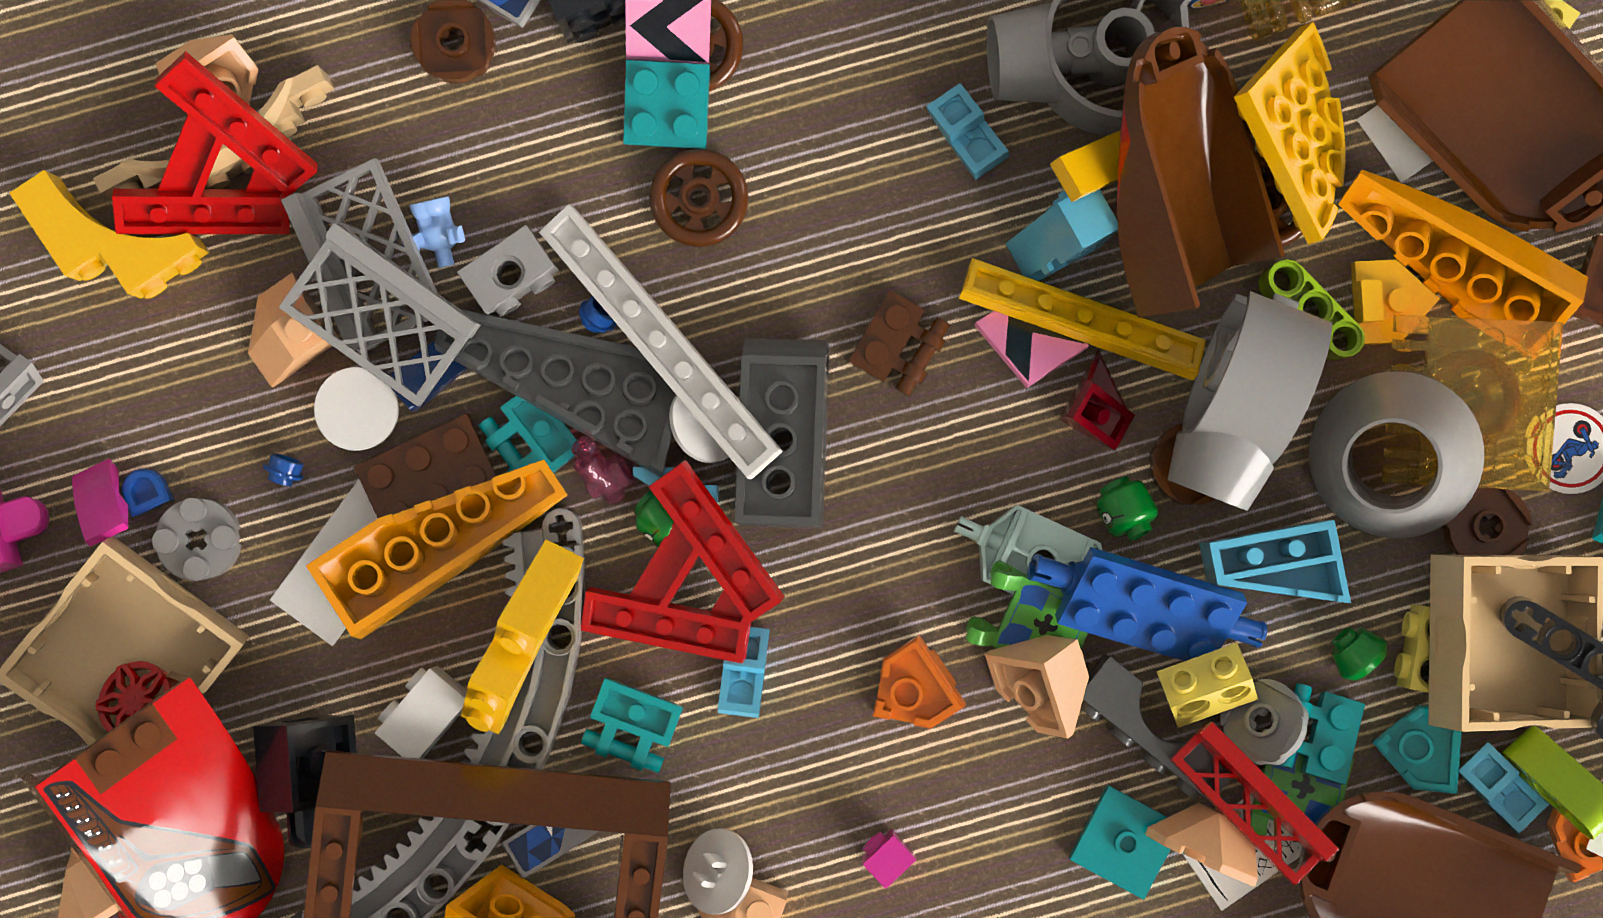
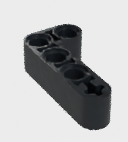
[1500,596,1603,740]

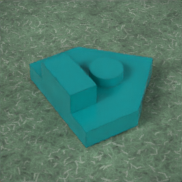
[1372,704,1461,794]

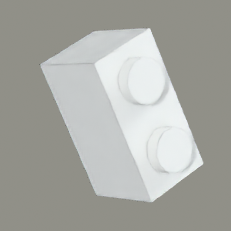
[375,665,466,759]

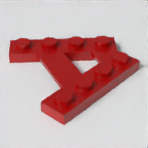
[112,51,318,234]
[580,460,785,664]

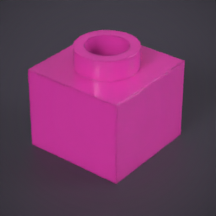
[861,829,916,889]

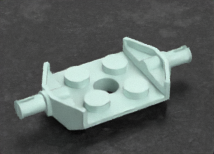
[954,505,1102,594]

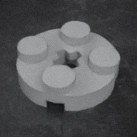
[152,498,241,581]
[1220,679,1309,766]

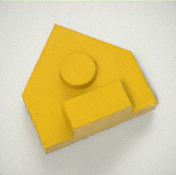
[1351,260,1440,345]

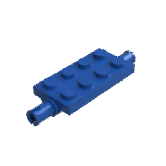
[1027,547,1267,661]

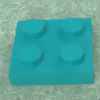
[623,60,710,149]

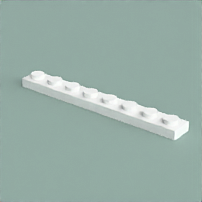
[539,204,783,480]

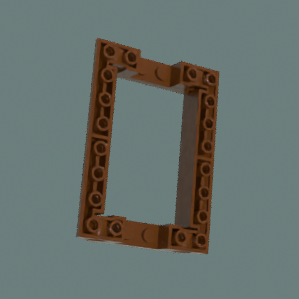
[304,750,671,918]

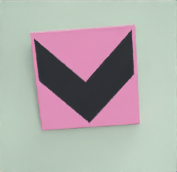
[625,0,711,64]
[974,311,1089,388]

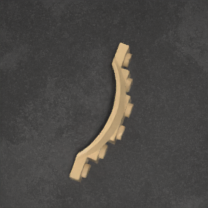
[93,65,335,199]

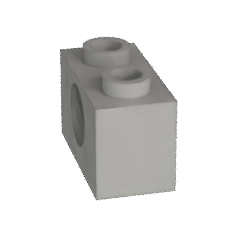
[457,225,560,318]

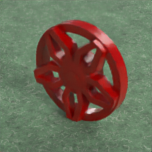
[95,661,172,732]

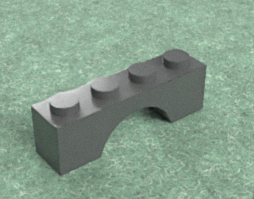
[1080,654,1231,802]

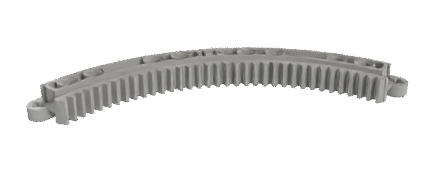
[286,508,586,918]

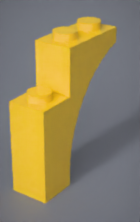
[9,170,210,299]
[461,539,584,735]

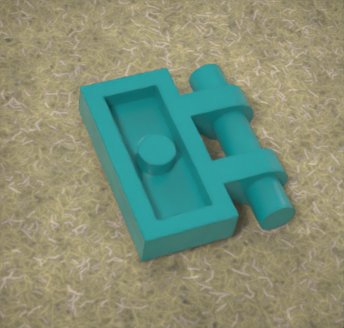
[478,396,585,473]
[581,677,684,773]
[1278,683,1365,785]

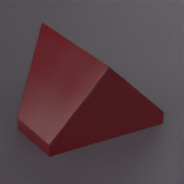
[1058,349,1135,451]

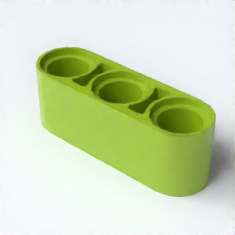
[1258,259,1365,361]
[1500,725,1603,840]

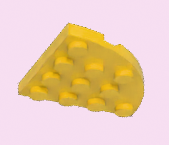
[1234,21,1346,244]

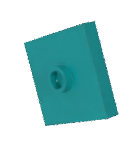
[1068,784,1171,900]

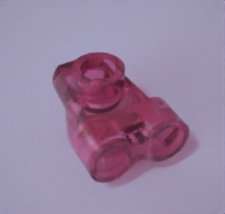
[571,436,634,505]

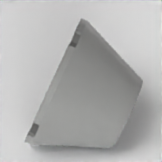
[1309,371,1484,538]

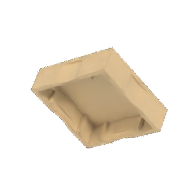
[0,536,249,746]
[1428,555,1603,732]

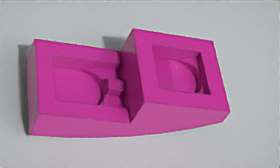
[72,458,128,547]

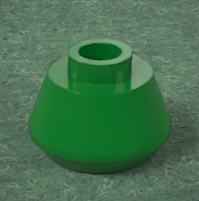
[1331,626,1388,681]

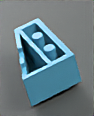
[1005,189,1118,281]
[1199,520,1351,603]

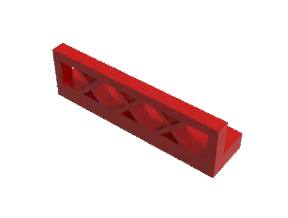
[1169,722,1339,885]

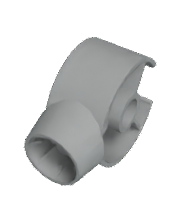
[987,0,1201,135]
[1168,291,1332,511]

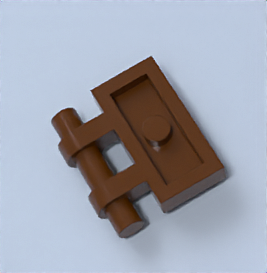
[848,290,950,397]

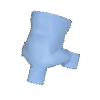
[400,196,465,268]

